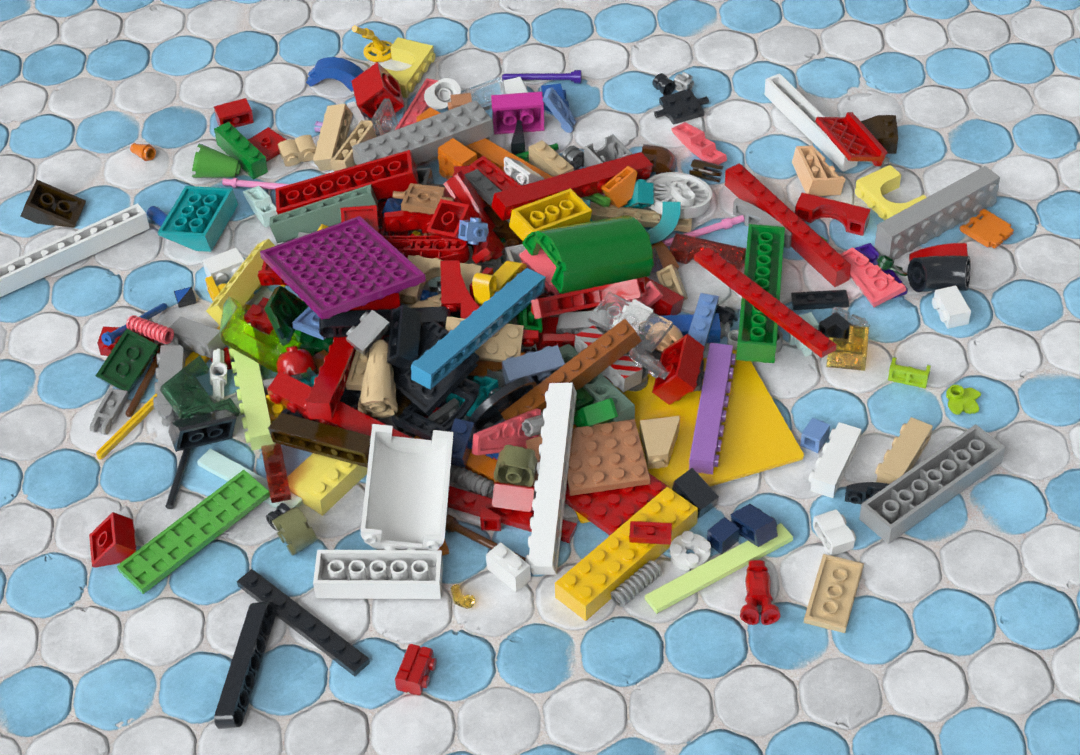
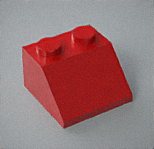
[89,512,137,568]

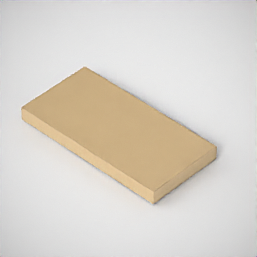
[804,554,864,633]

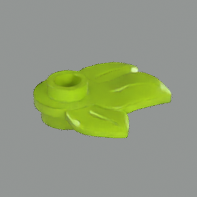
[946,385,981,415]

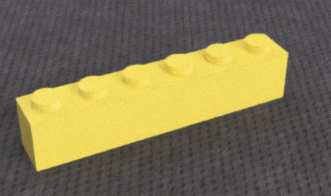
[206,238,275,327]

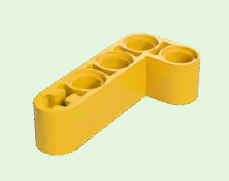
[472,261,527,306]

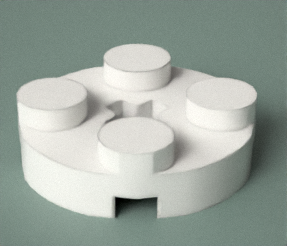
[670,531,711,571]

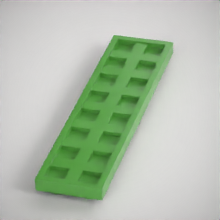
[117,470,270,594]

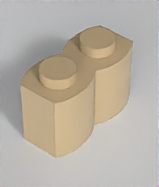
[278,135,316,166]

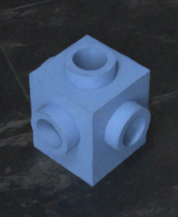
[458,217,489,245]

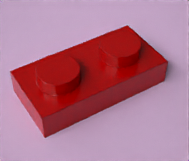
[629,521,672,545]

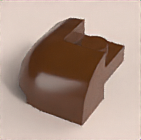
[642,144,676,175]

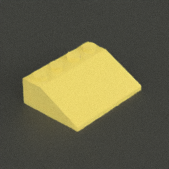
[278,453,368,516]

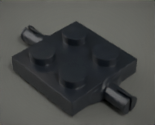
[654,89,709,125]

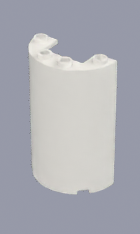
[361,424,453,550]

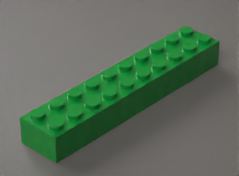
[736,224,785,363]

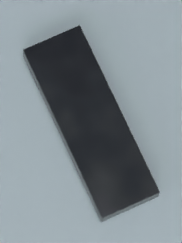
[791,290,849,310]

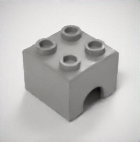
[584,134,632,167]

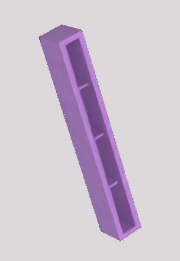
[689,343,736,475]

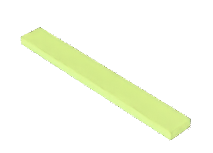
[645,523,793,614]

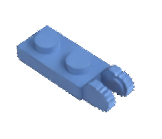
[542,87,576,133]

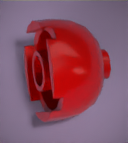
[276,346,316,376]

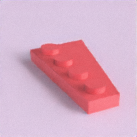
[840,247,906,307]
[472,408,541,455]

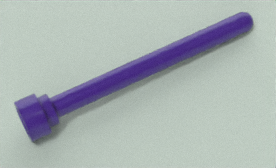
[502,70,582,83]

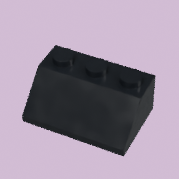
[168,409,237,452]

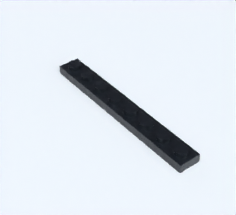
[237,569,370,677]

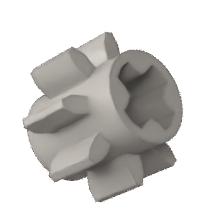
[674,72,694,92]

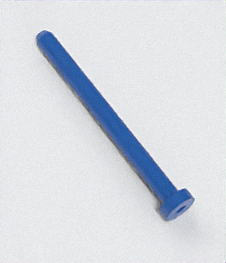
[101,303,167,346]

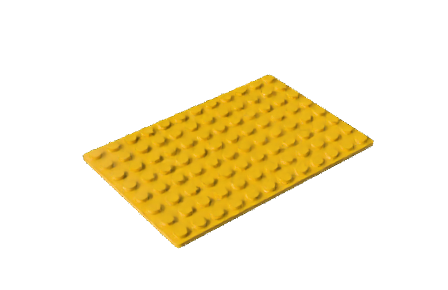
[540,349,804,523]

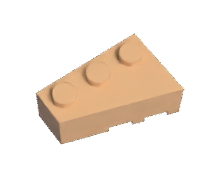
[792,146,845,196]

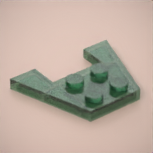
[160,355,240,419]

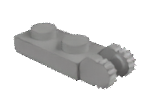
[89,388,129,435]

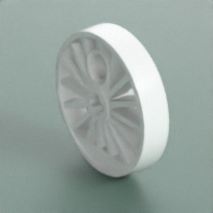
[647,172,712,219]

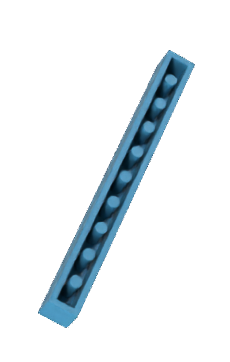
[411,268,546,390]

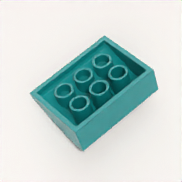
[157,186,238,252]

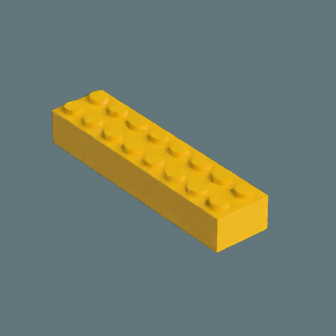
[555,487,698,621]

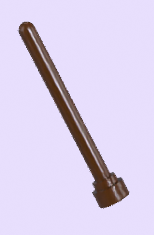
[125,343,164,417]
[445,514,526,562]

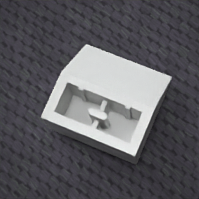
[504,157,544,186]

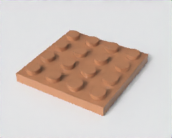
[567,419,650,496]

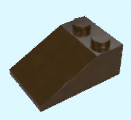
[850,115,898,154]
[20,179,86,228]

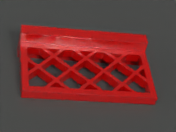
[815,112,887,166]

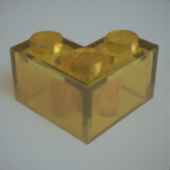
[826,326,869,371]

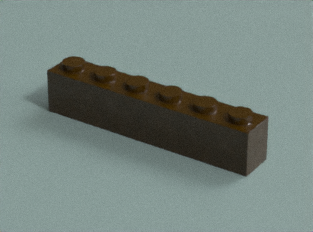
[268,413,371,468]

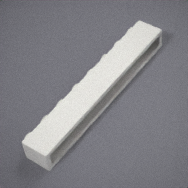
[764,73,858,172]

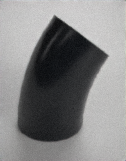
[907,256,971,292]

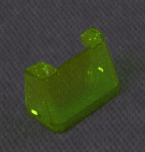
[219,296,301,373]

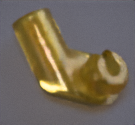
[451,584,475,609]

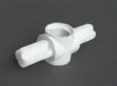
[210,348,227,401]

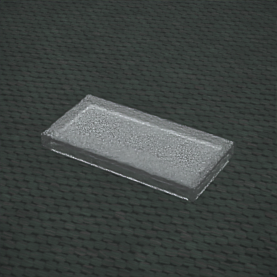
[588,292,673,353]

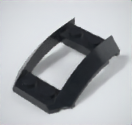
[391,378,480,440]

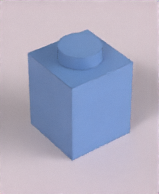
[800,417,830,453]

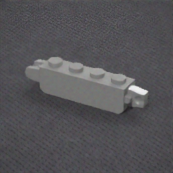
[153,338,185,427]

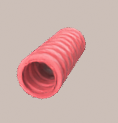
[126,315,174,344]

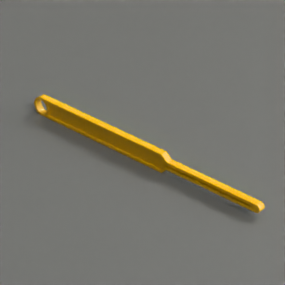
[96,304,251,460]

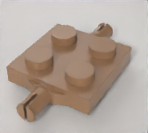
[393,183,454,214]

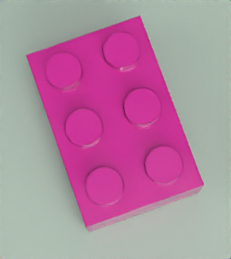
[491,92,545,135]

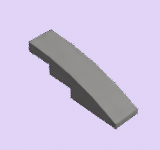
[733,198,792,249]

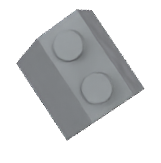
[346,310,390,356]

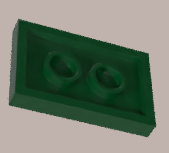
[95,328,160,394]

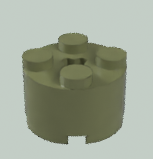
[494,444,538,487]
[272,507,317,556]

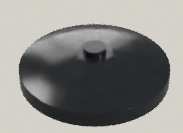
[468,376,537,431]

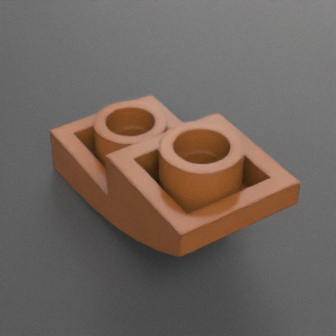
[651,241,679,270]

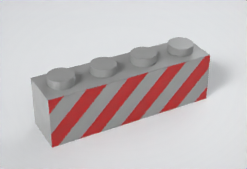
[574,325,643,392]

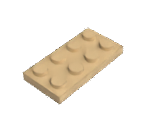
[445,317,524,362]

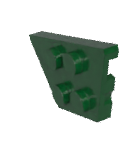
[264,286,307,346]

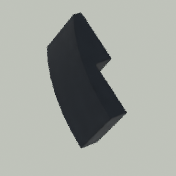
[845,482,889,504]

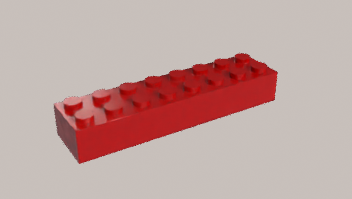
[275,150,419,214]

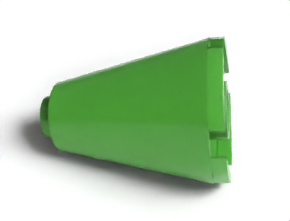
[192,144,241,178]

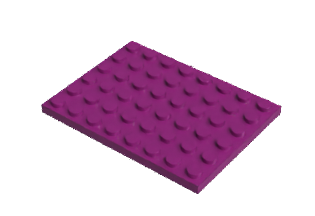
[260,216,426,320]

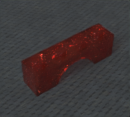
[670,233,746,272]

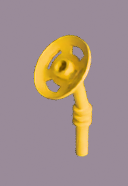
[352,26,392,62]

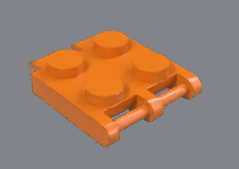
[959,209,1014,248]

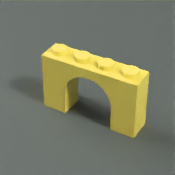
[386,37,435,98]
[855,165,927,221]

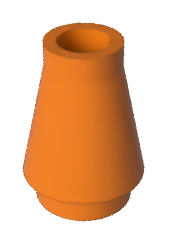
[130,143,156,161]

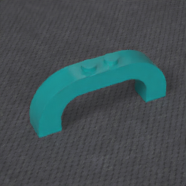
[582,200,681,244]

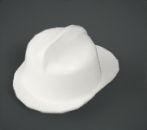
[424,78,461,110]

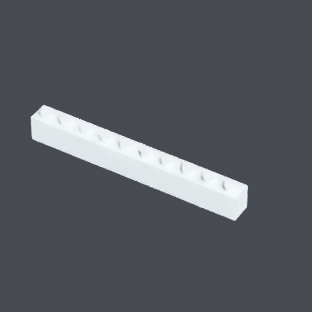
[0,203,150,297]
[526,383,577,575]

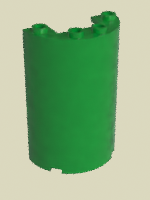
[522,215,654,294]

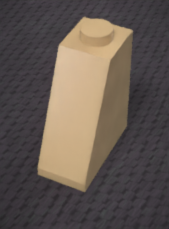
[640,416,680,469]

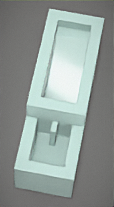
[243,186,278,227]

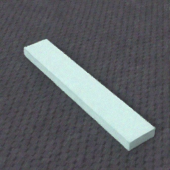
[197,449,303,509]

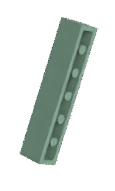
[269,184,379,244]

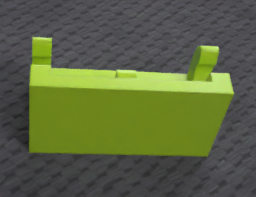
[888,357,931,389]

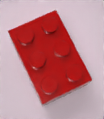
[652,334,705,405]

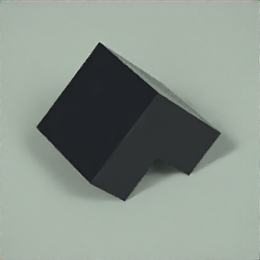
[818,312,853,347]

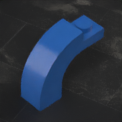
[306,57,364,92]

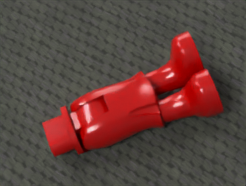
[740,560,780,625]

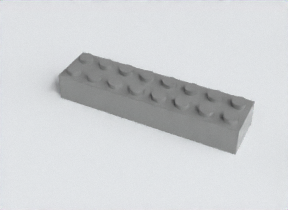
[352,100,493,165]
[874,166,1000,260]
[859,424,1005,544]

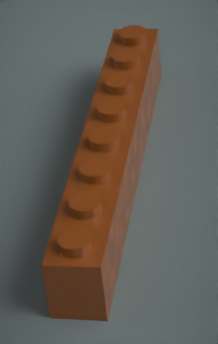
[501,318,642,420]

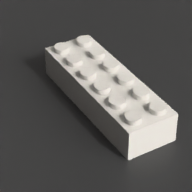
[313,550,443,599]

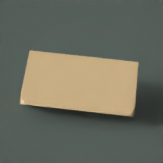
[656,264,688,300]

